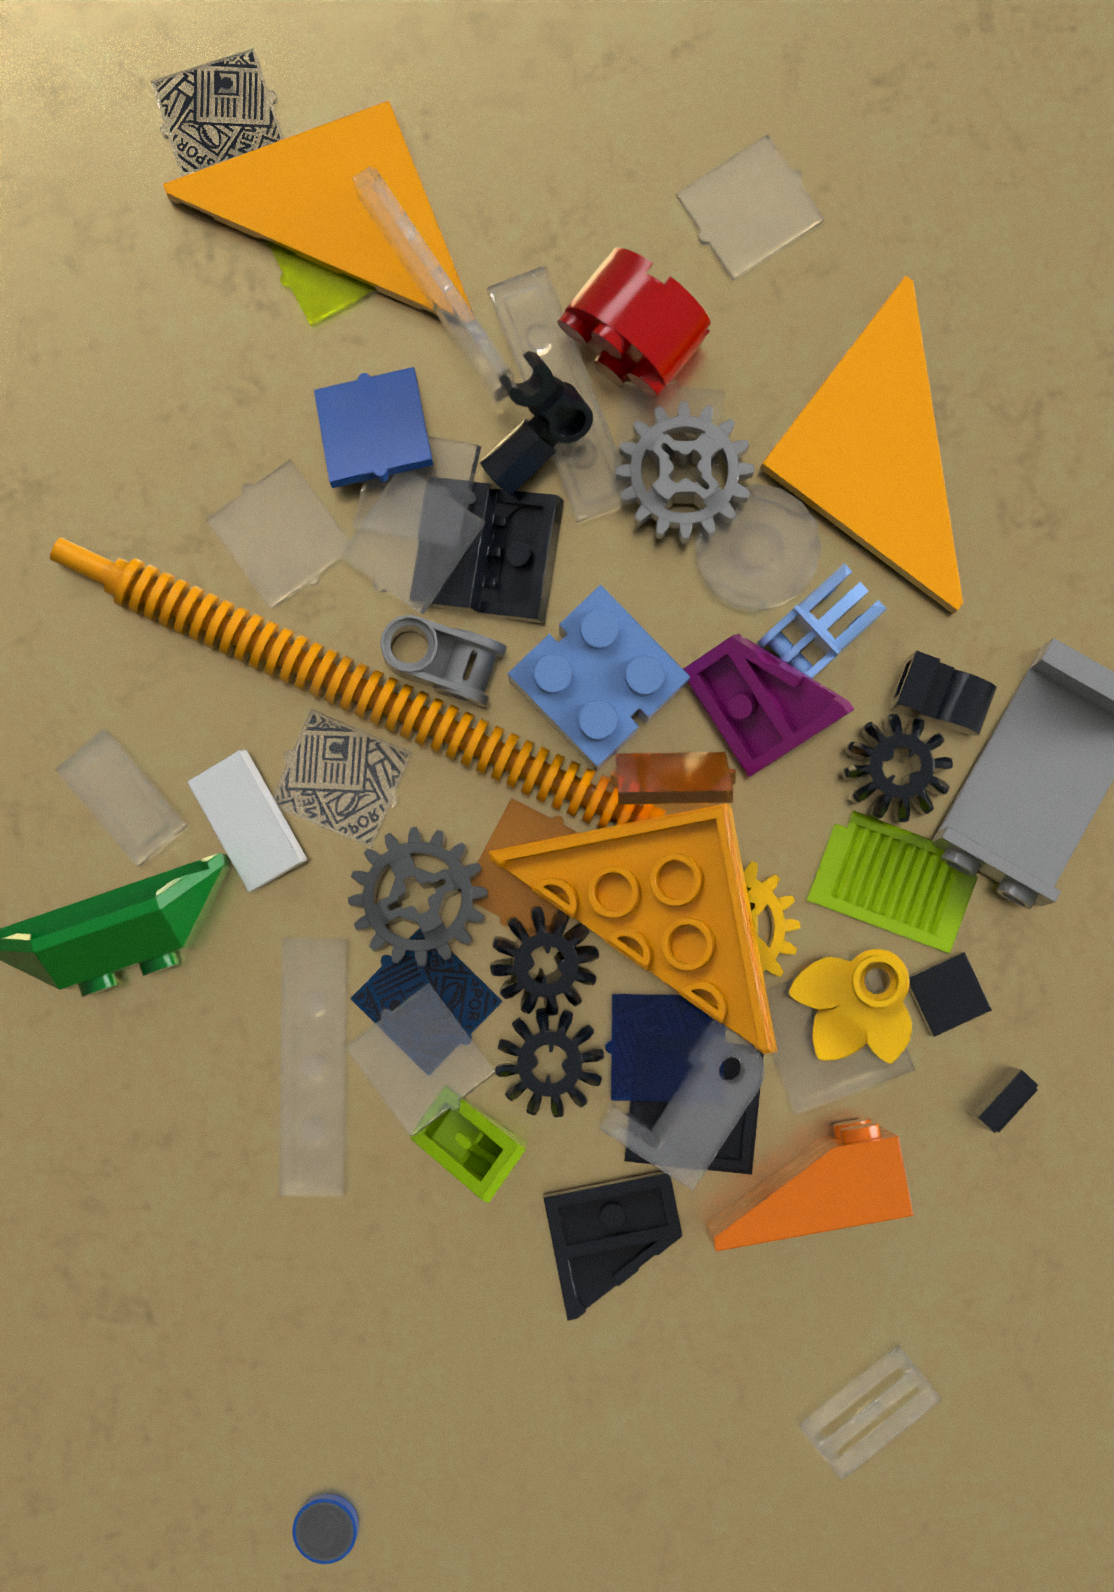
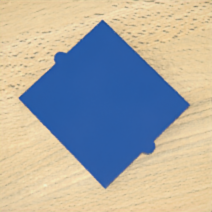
[314,367,434,488]

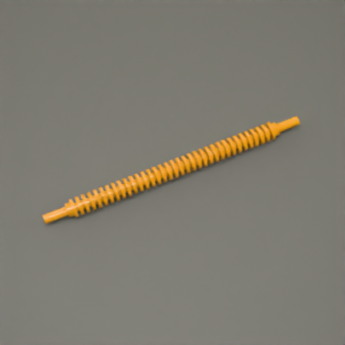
[50,537,666,829]

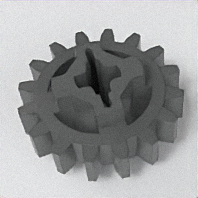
[348,827,488,968]

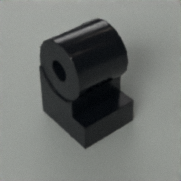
[888,650,997,736]

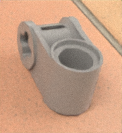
[380,615,507,707]

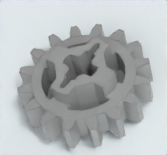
[615,401,754,543]

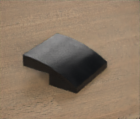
[411,478,564,624]

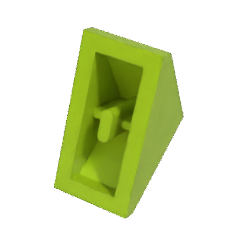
[410,1086,527,1203]

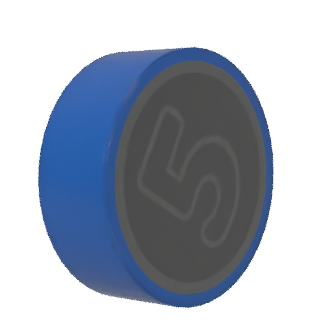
[292,1493,359,1564]

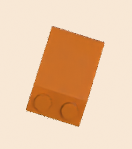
[706,1118,914,1252]

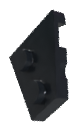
[543,1170,683,1321]

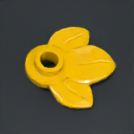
[789,949,912,1064]

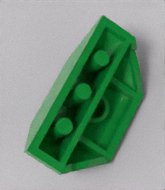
[0,853,232,997]

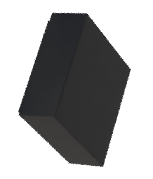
[909,952,992,1037]
[967,1067,1038,1133]

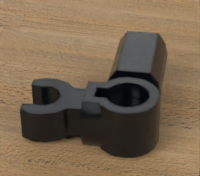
[480,351,593,496]

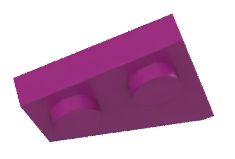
[683,633,855,777]

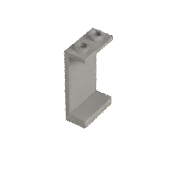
[931,638,1114,909]

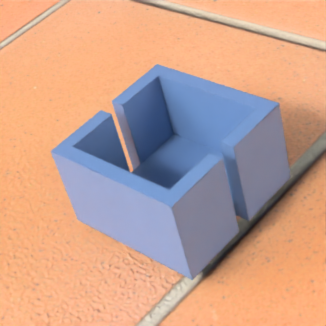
[507,584,690,772]

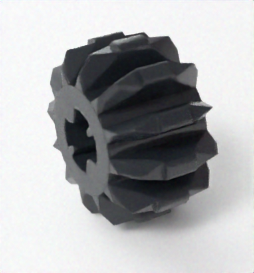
[842,714,953,823]
[490,906,599,1016]
[495,1008,604,1118]

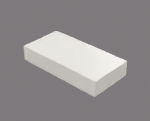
[187,750,308,893]

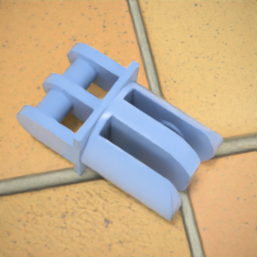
[757,563,887,678]

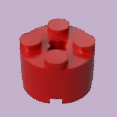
[557,248,711,398]

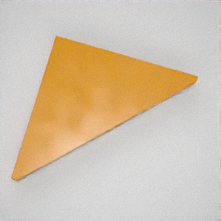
[163,100,476,331]
[760,276,963,614]
[489,803,777,1054]

